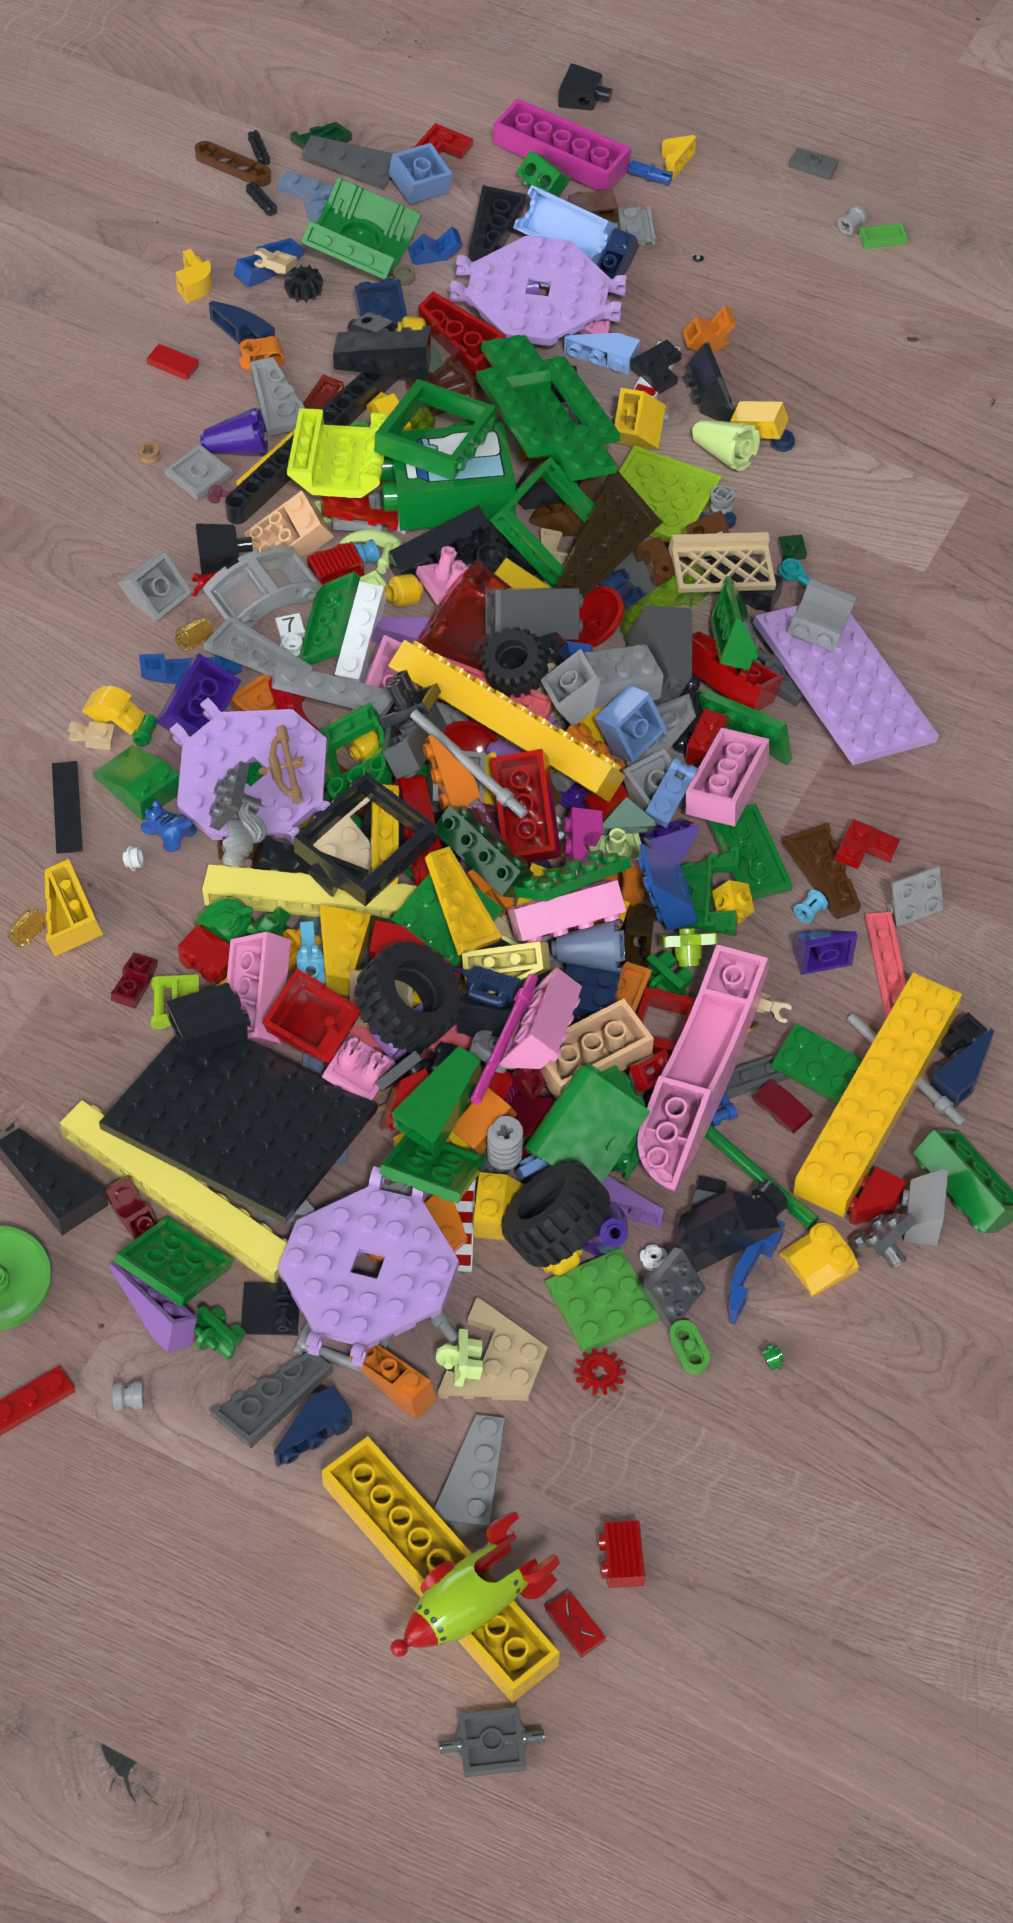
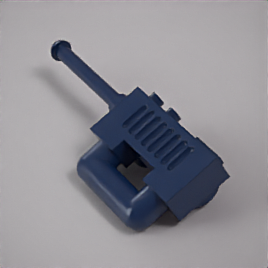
[453,965,520,1008]

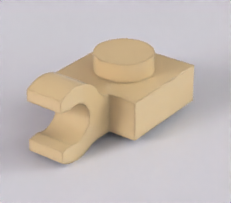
[254,248,297,274]
[68,721,115,750]
[756,991,794,1023]

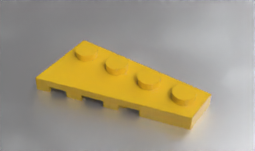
[425,846,502,956]

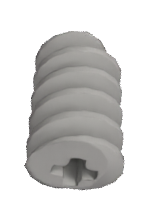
[487,1116,523,1170]

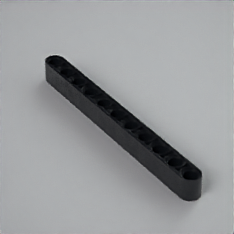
[225,372,398,525]

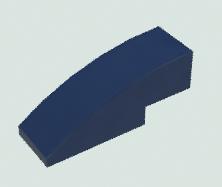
[209,301,275,345]

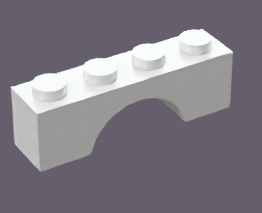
[335,582,387,683]

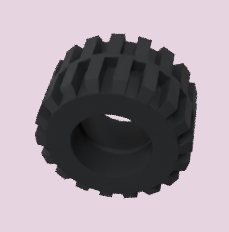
[480,627,549,698]

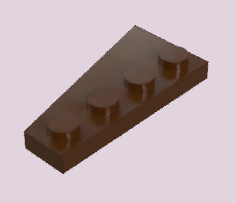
[783,823,861,919]

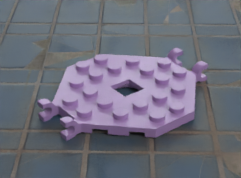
[450,235,627,346]
[170,698,331,846]
[278,1166,459,1367]

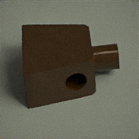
[623,903,655,968]

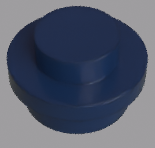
[771,429,795,452]

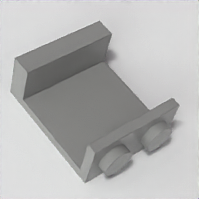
[787,579,857,652]

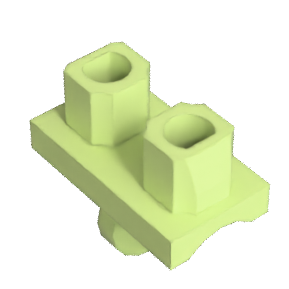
[436,1329,483,1387]

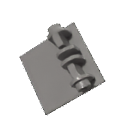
[887,866,943,927]

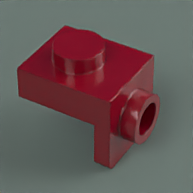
[510,1067,547,1101]

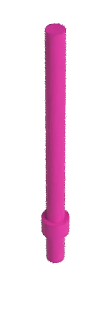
[471,974,538,1104]

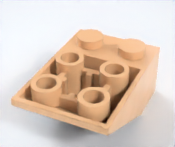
[244,491,334,556]

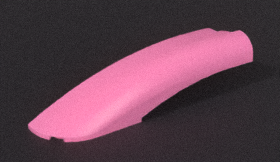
[638,945,770,1192]

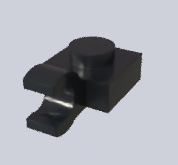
[940,1012,988,1057]

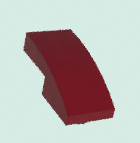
[111,952,158,1009]
[752,1079,813,1134]

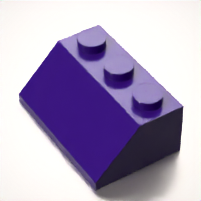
[156,653,241,737]

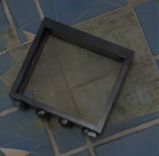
[294,773,438,907]

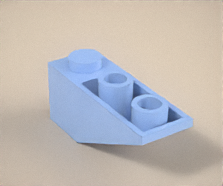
[564,333,640,375]

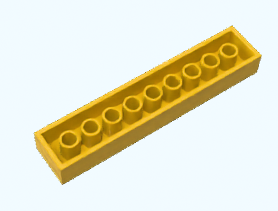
[388,640,625,802]
[793,973,962,1218]
[322,1436,560,1703]

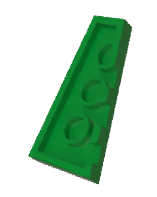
[699,689,792,766]

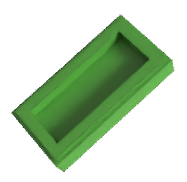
[858,223,908,250]

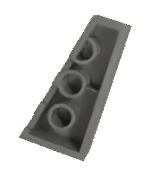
[383,703,447,779]

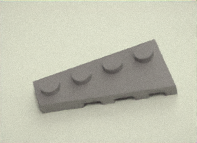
[250,357,305,436]
[203,616,314,677]
[434,1415,505,1530]

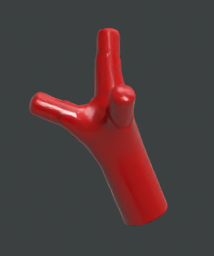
[192,570,220,597]

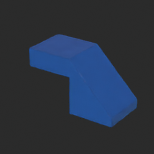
[408,226,463,265]

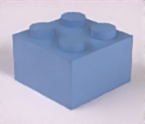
[388,143,453,205]
[595,684,667,763]

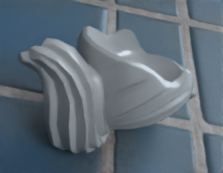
[222,802,267,868]

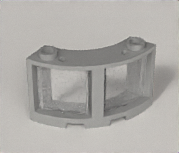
[202,545,323,628]

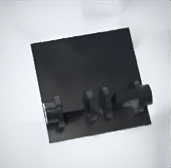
[241,1277,300,1336]

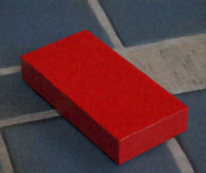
[147,343,199,380]

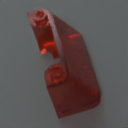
[416,560,512,670]

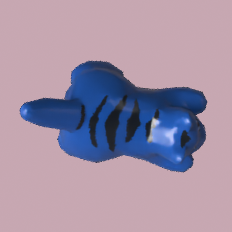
[141,800,197,852]

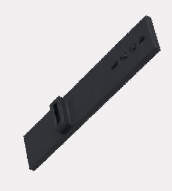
[52,761,83,854]

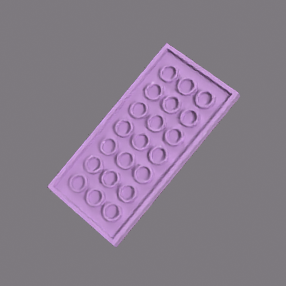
[753,605,939,765]

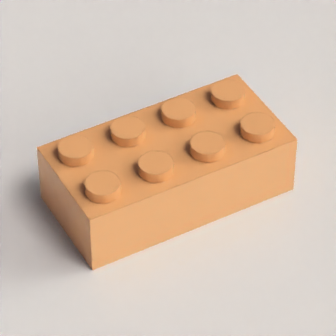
[540,998,654,1099]

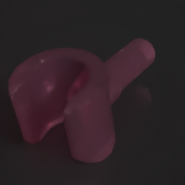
[208,484,232,504]

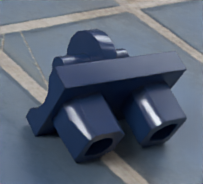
[600,568,646,617]

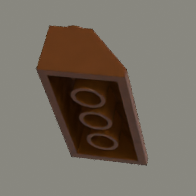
[529,452,620,537]

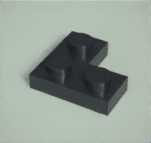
[630,340,682,394]

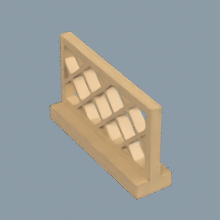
[668,532,776,593]

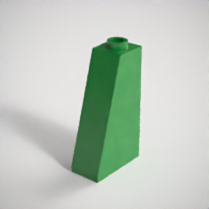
[392,1046,482,1157]

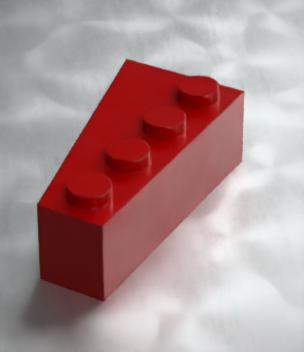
[418,291,506,379]
[692,631,784,711]

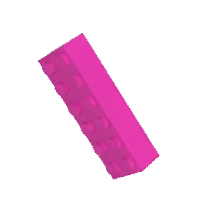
[493,98,631,190]

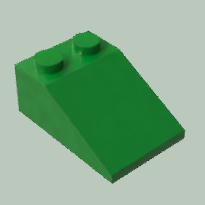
[93,745,180,821]

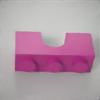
[562,807,603,885]

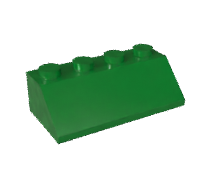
[710,576,759,671]
[913,1129,1013,1233]

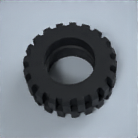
[355,941,464,1051]
[501,1160,610,1268]

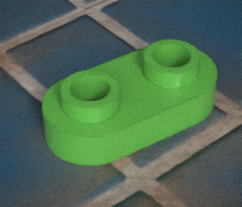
[669,1320,710,1375]

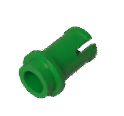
[132,714,158,747]

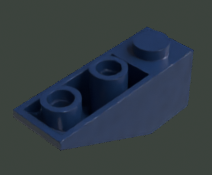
[597,228,640,296]
[931,1029,994,1108]
[274,1385,353,1467]

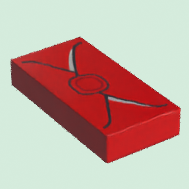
[545,1591,606,1658]

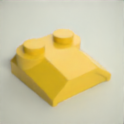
[779,1223,859,1297]

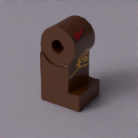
[633,537,675,588]

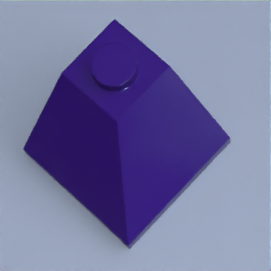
[638,818,700,863]
[792,930,857,975]

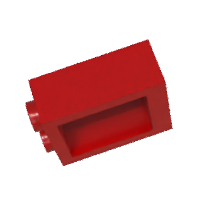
[637,987,696,1058]

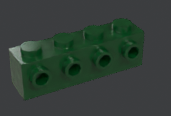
[435,805,533,898]

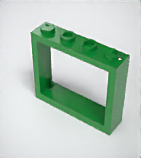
[374,379,498,480]
[489,457,594,588]

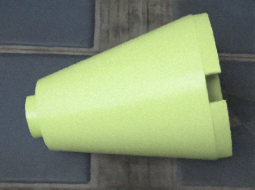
[692,420,760,471]

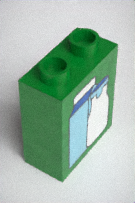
[380,422,516,531]

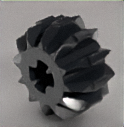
[284,265,323,303]

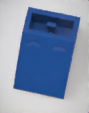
[638,844,698,931]

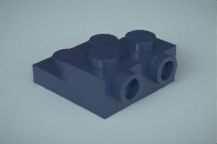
[354,278,407,328]
[565,963,620,1019]

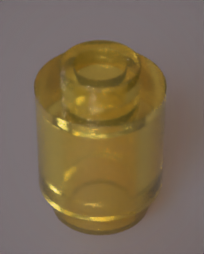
[175,617,213,651]
[7,909,46,948]

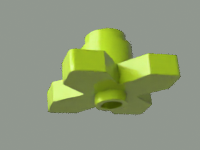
[658,928,717,967]

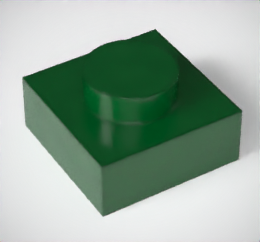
[778,534,807,561]

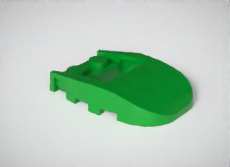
[319,703,392,799]

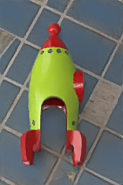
[390,1512,560,1657]

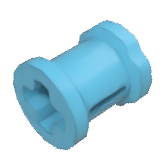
[793,890,828,924]

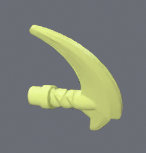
[340,529,402,574]

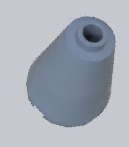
[552,919,625,973]

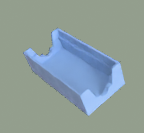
[513,185,618,265]

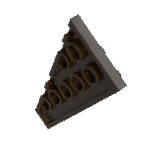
[554,470,663,599]

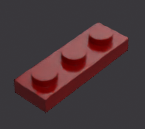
[0,1365,75,1436]

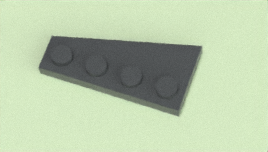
[302,135,394,190]
[209,1352,333,1448]

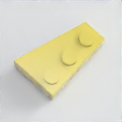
[462,942,551,995]

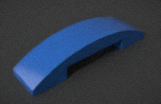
[139,653,242,684]
[728,1221,785,1325]

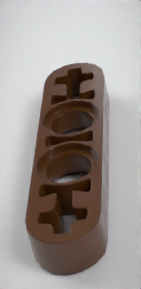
[195,141,271,187]

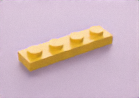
[370,785,399,885]

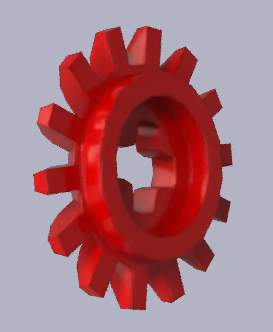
[574,1348,626,1396]

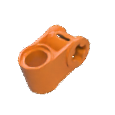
[239,336,285,371]

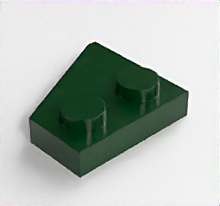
[290,122,352,149]

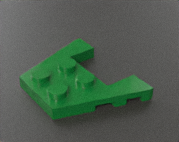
[681,846,741,936]

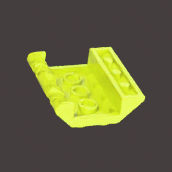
[287,408,388,498]

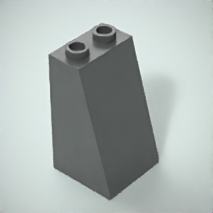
[485,588,583,640]
[627,605,692,706]

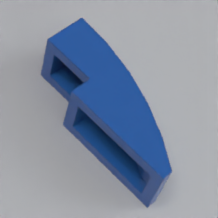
[234,238,305,287]

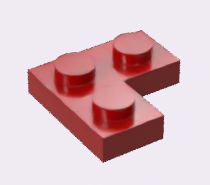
[413,123,473,159]
[834,819,901,869]

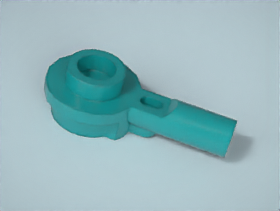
[778,558,811,587]

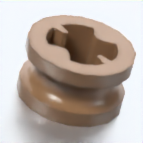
[138,442,161,465]

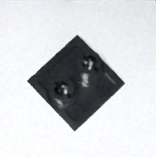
[379,669,441,729]

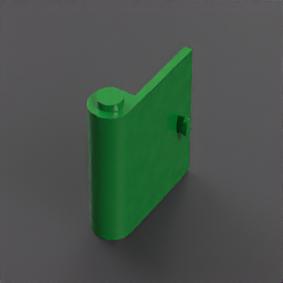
[524,1063,651,1184]

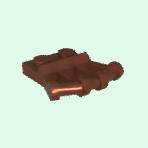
[406,356,482,419]

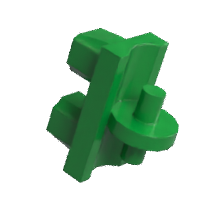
[246,906,291,937]
[646,950,694,995]
[194,1306,245,1360]

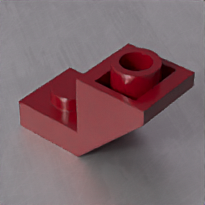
[105,1175,158,1240]

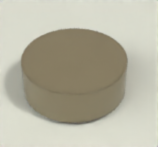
[393,264,415,286]

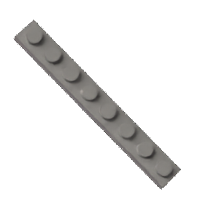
[272,662,469,725]

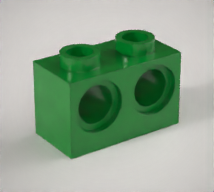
[516,150,571,197]

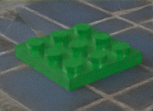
[390,873,504,967]
[379,1135,487,1203]
[114,1216,234,1307]

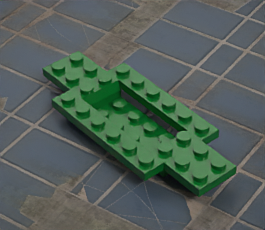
[476,335,620,481]

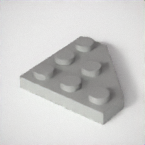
[626,694,696,767]

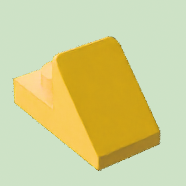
[662,135,697,180]

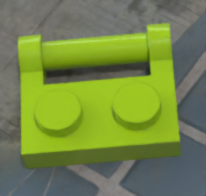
[151,974,200,1030]

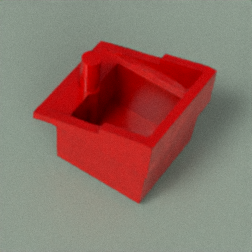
[262,968,362,1065]

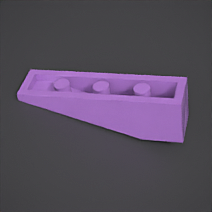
[371,617,452,657]
[602,1176,664,1228]
[110,1262,197,1353]

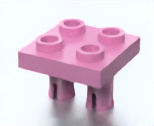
[416,546,482,605]
[322,1034,396,1100]

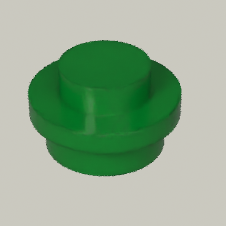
[761,1343,786,1371]

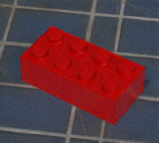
[491,749,562,863]

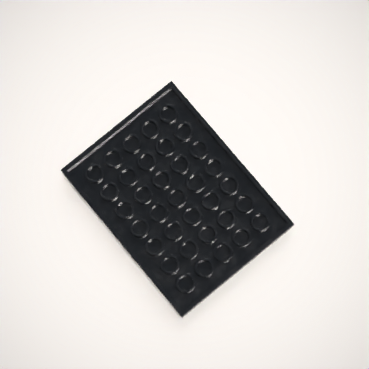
[99,1036,378,1224]

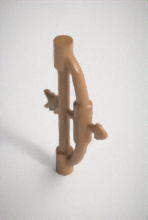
[258,725,306,804]

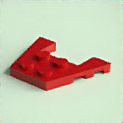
[320,481,398,530]

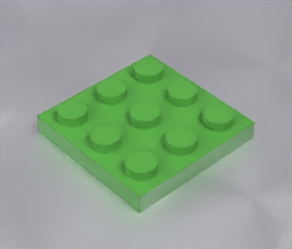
[545,1248,660,1353]

